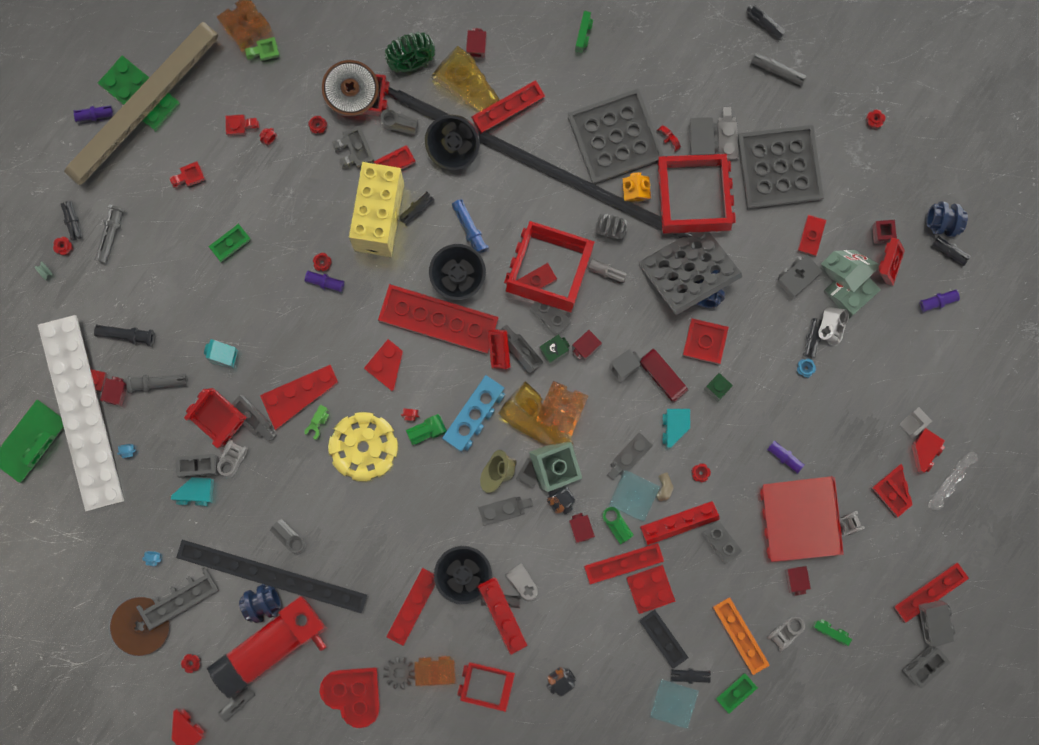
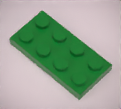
[98,55,180,131]

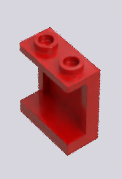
[184,388,247,448]

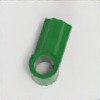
[406,414,447,446]
[602,507,634,545]

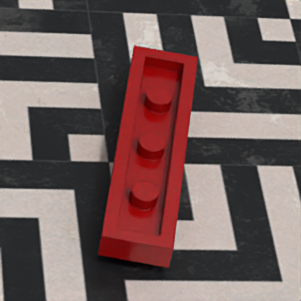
[471,80,545,134]
[640,501,720,545]
[584,543,664,585]
[894,563,969,623]
[386,568,435,646]
[478,577,528,655]

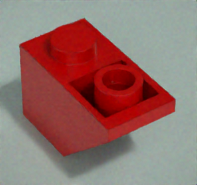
[912,428,945,474]
[172,708,205,745]

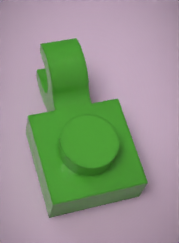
[245,37,279,61]
[304,404,329,440]

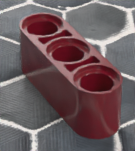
[640,348,689,403]

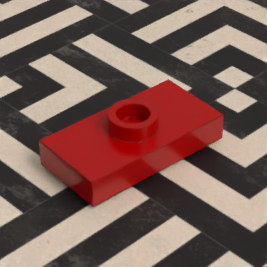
[373,145,416,170]
[797,215,826,257]
[516,263,557,289]
[488,329,510,369]

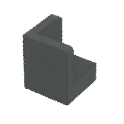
[516,458,537,489]

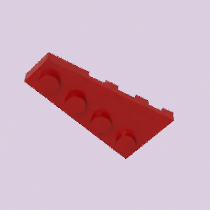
[260,365,339,431]

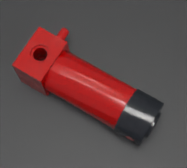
[207,596,327,699]

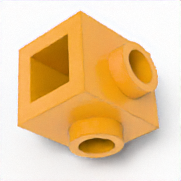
[623,172,651,203]

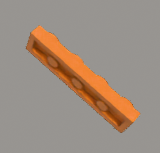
[713,597,770,675]

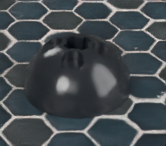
[425,114,480,170]
[429,244,486,300]
[434,546,492,604]

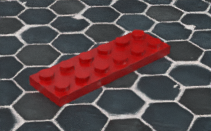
[378,284,499,354]

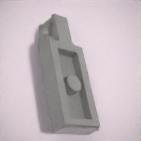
[717,107,738,160]

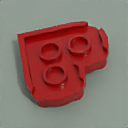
[319,668,380,728]

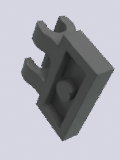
[332,125,374,169]

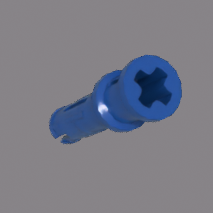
[451,199,489,254]

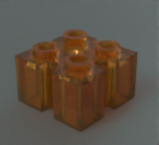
[217,0,272,52]
[536,381,589,436]
[414,656,456,686]

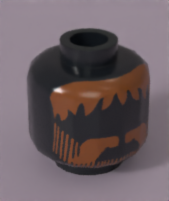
[547,486,576,515]
[547,667,576,696]

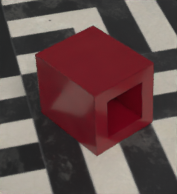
[466,28,487,59]
[872,219,897,244]
[572,330,602,361]
[100,376,127,407]
[569,513,595,544]
[785,566,811,596]

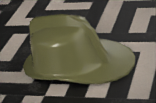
[480,450,517,493]

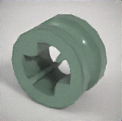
[34,261,53,280]

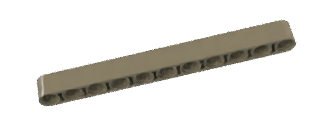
[64,22,219,185]

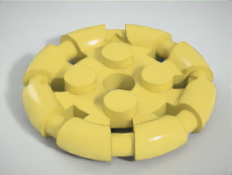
[328,412,398,481]

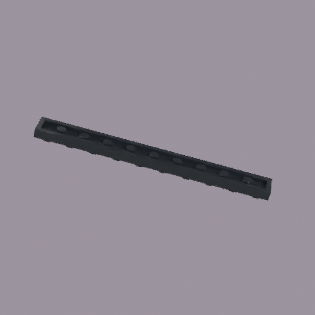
[176,539,368,614]

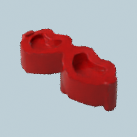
[656,125,681,152]

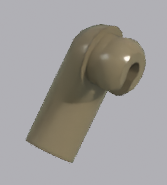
[656,472,674,501]

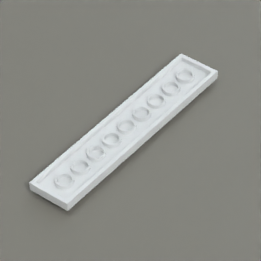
[38,315,124,511]

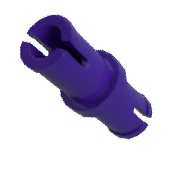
[73,105,113,122]
[304,270,345,292]
[919,289,960,312]
[767,441,805,474]

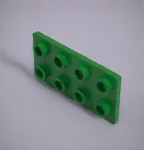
[0,400,64,483]

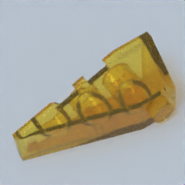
[431,46,500,112]
[498,381,574,445]

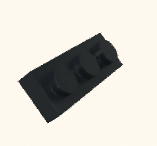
[639,610,689,669]

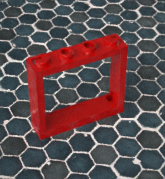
[658,154,736,234]
[504,221,595,313]

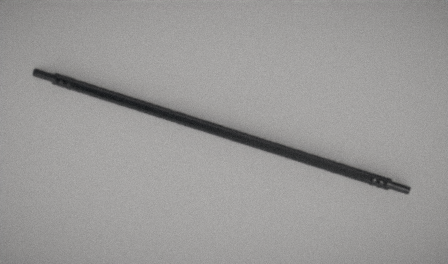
[379,84,692,238]

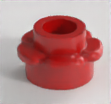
[867,109,886,128]
[308,115,327,134]
[259,128,277,145]
[53,237,72,255]
[313,253,332,271]
[401,408,420,421]
[692,463,711,482]
[181,654,200,673]

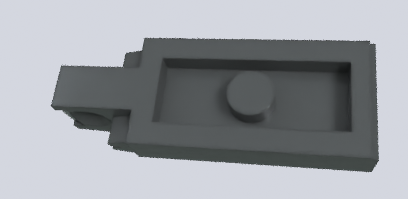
[500,325,543,373]
[232,395,276,441]
[607,432,653,480]
[478,496,533,526]

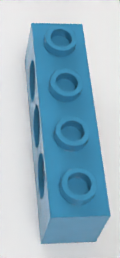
[442,375,506,453]

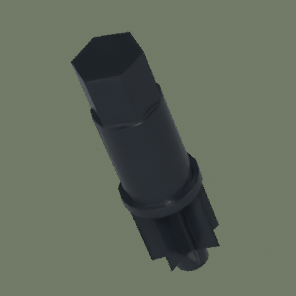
[746,5,786,39]

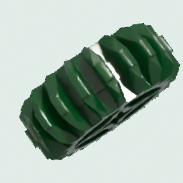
[385,32,436,73]

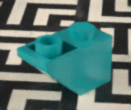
[204,339,238,368]
[662,409,690,449]
[171,477,214,506]

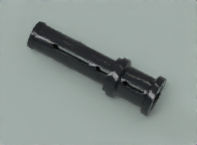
[94,324,154,347]

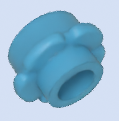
[797,358,816,377]
[117,444,136,458]
[142,551,161,566]

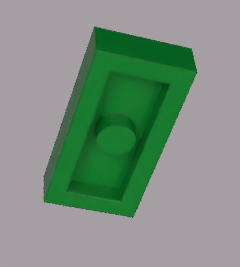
[575,11,594,53]
[208,224,251,262]
[811,619,852,646]
[716,673,758,714]

